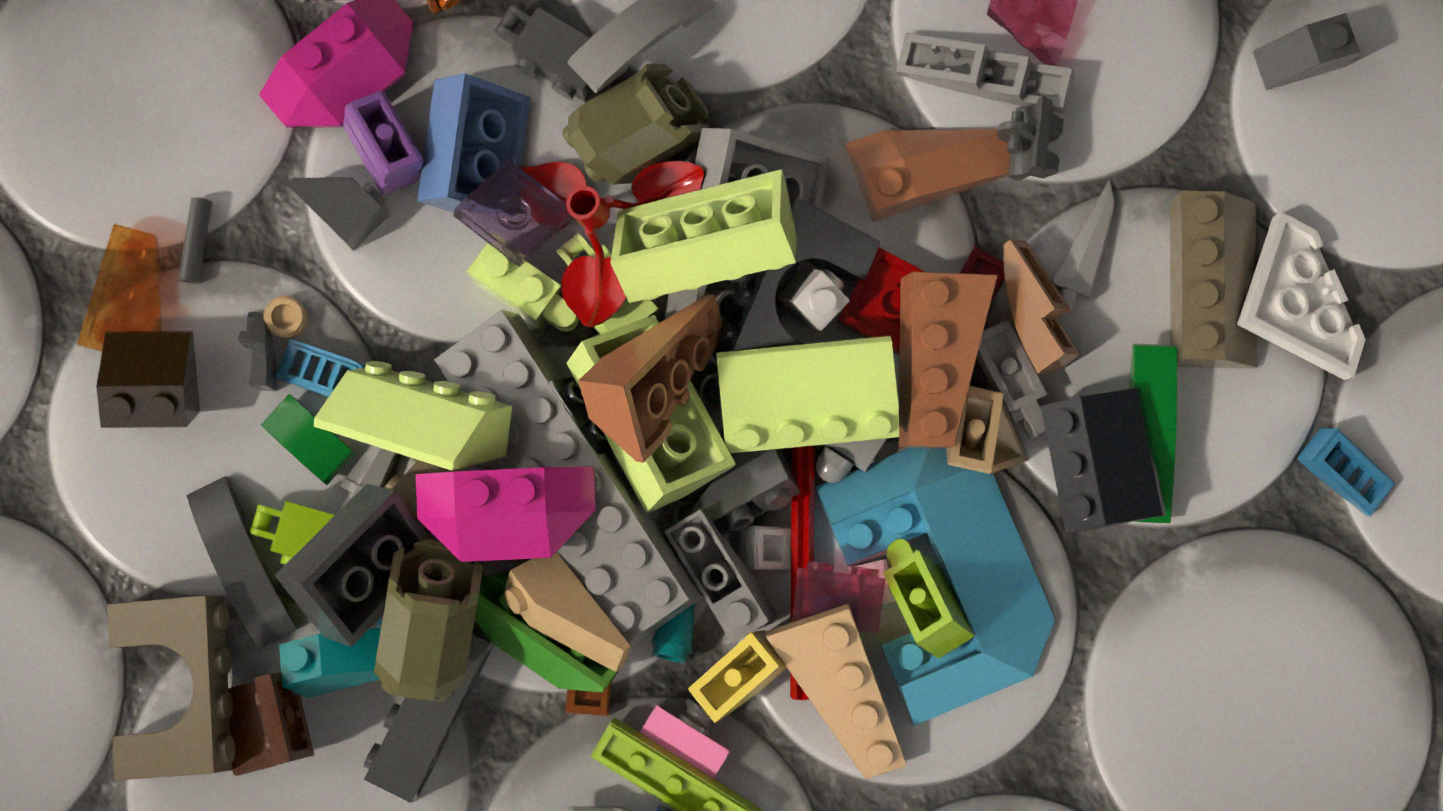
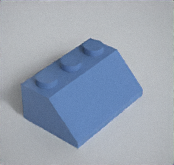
[417,73,531,218]

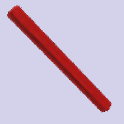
[790,445,815,700]

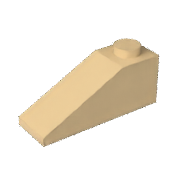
[504,552,631,672]

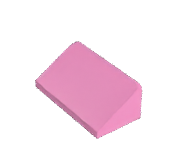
[640,704,731,779]

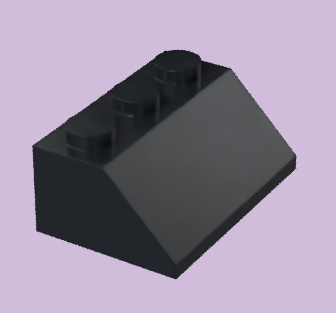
[1041,388,1166,533]

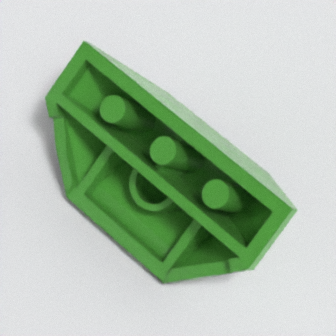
[475,572,628,693]

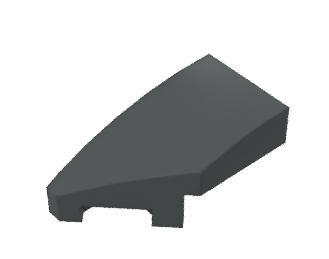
[238,312,277,392]

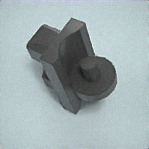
[997,96,1064,181]

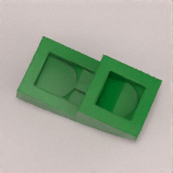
[261,394,356,485]

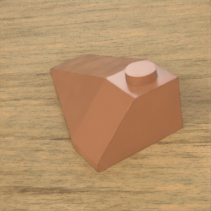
[845,129,1010,222]
[578,294,722,463]

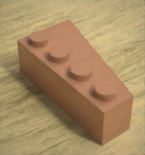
[898,272,997,449]

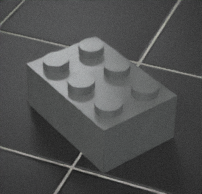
[275,484,431,647]

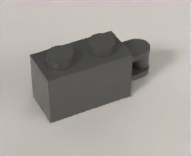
[494,6,593,102]

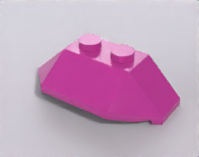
[259,0,414,128]
[416,466,596,562]

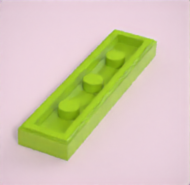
[590,717,762,811]

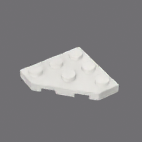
[1237,212,1366,380]

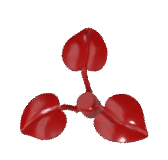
[517,161,705,327]

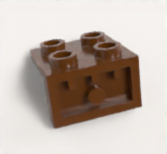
[228,672,314,776]

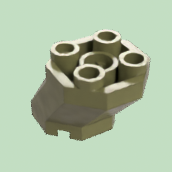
[562,64,709,185]
[374,539,483,702]

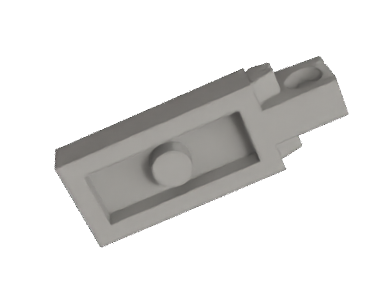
[976,320,1047,440]

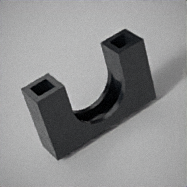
[714,197,881,355]

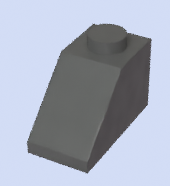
[1253,13,1360,90]
[287,177,389,251]

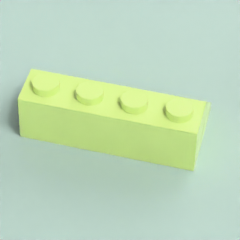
[611,169,797,303]
[566,315,736,513]
[716,336,899,453]
[313,361,512,471]

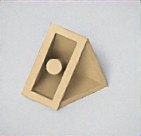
[946,386,1028,474]

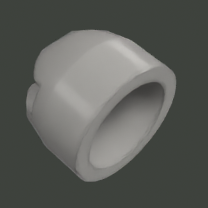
[816,447,853,483]

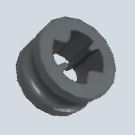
[676,698,718,737]

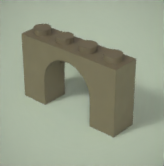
[107,595,236,781]

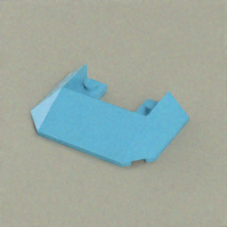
[815,448,1055,726]

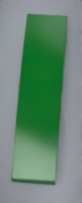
[1129,344,1177,523]

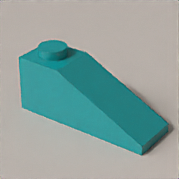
[279,628,381,698]

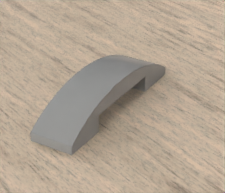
[568,0,715,93]

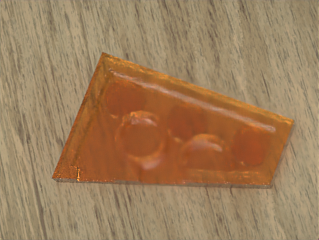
[77,224,162,352]

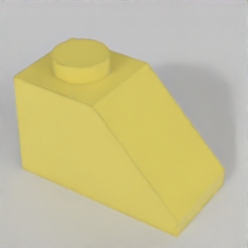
[688,630,787,723]

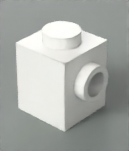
[776,266,850,331]

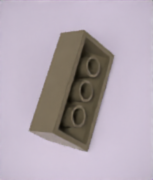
[1170,190,1257,369]

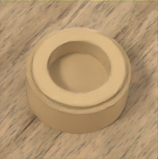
[263,296,308,340]

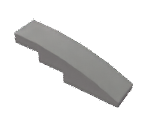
[896,33,1074,113]

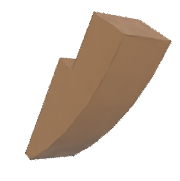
[1004,239,1080,374]

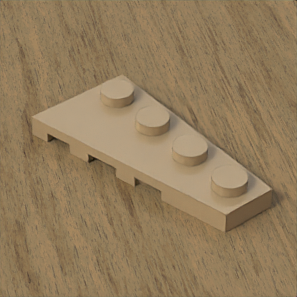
[766,603,907,779]

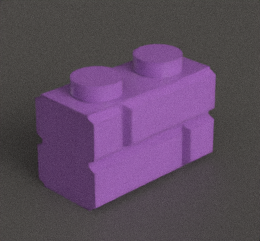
[343,91,423,195]

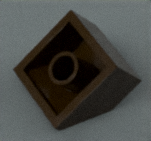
[96,330,200,428]

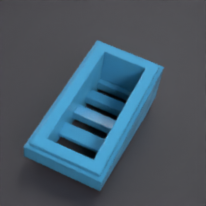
[275,338,366,398]
[1297,428,1396,516]

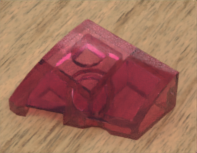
[987,0,1078,66]

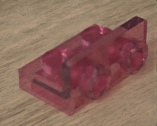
[792,561,886,633]

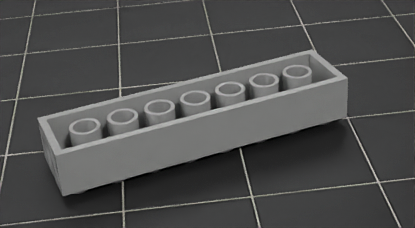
[434,310,703,646]

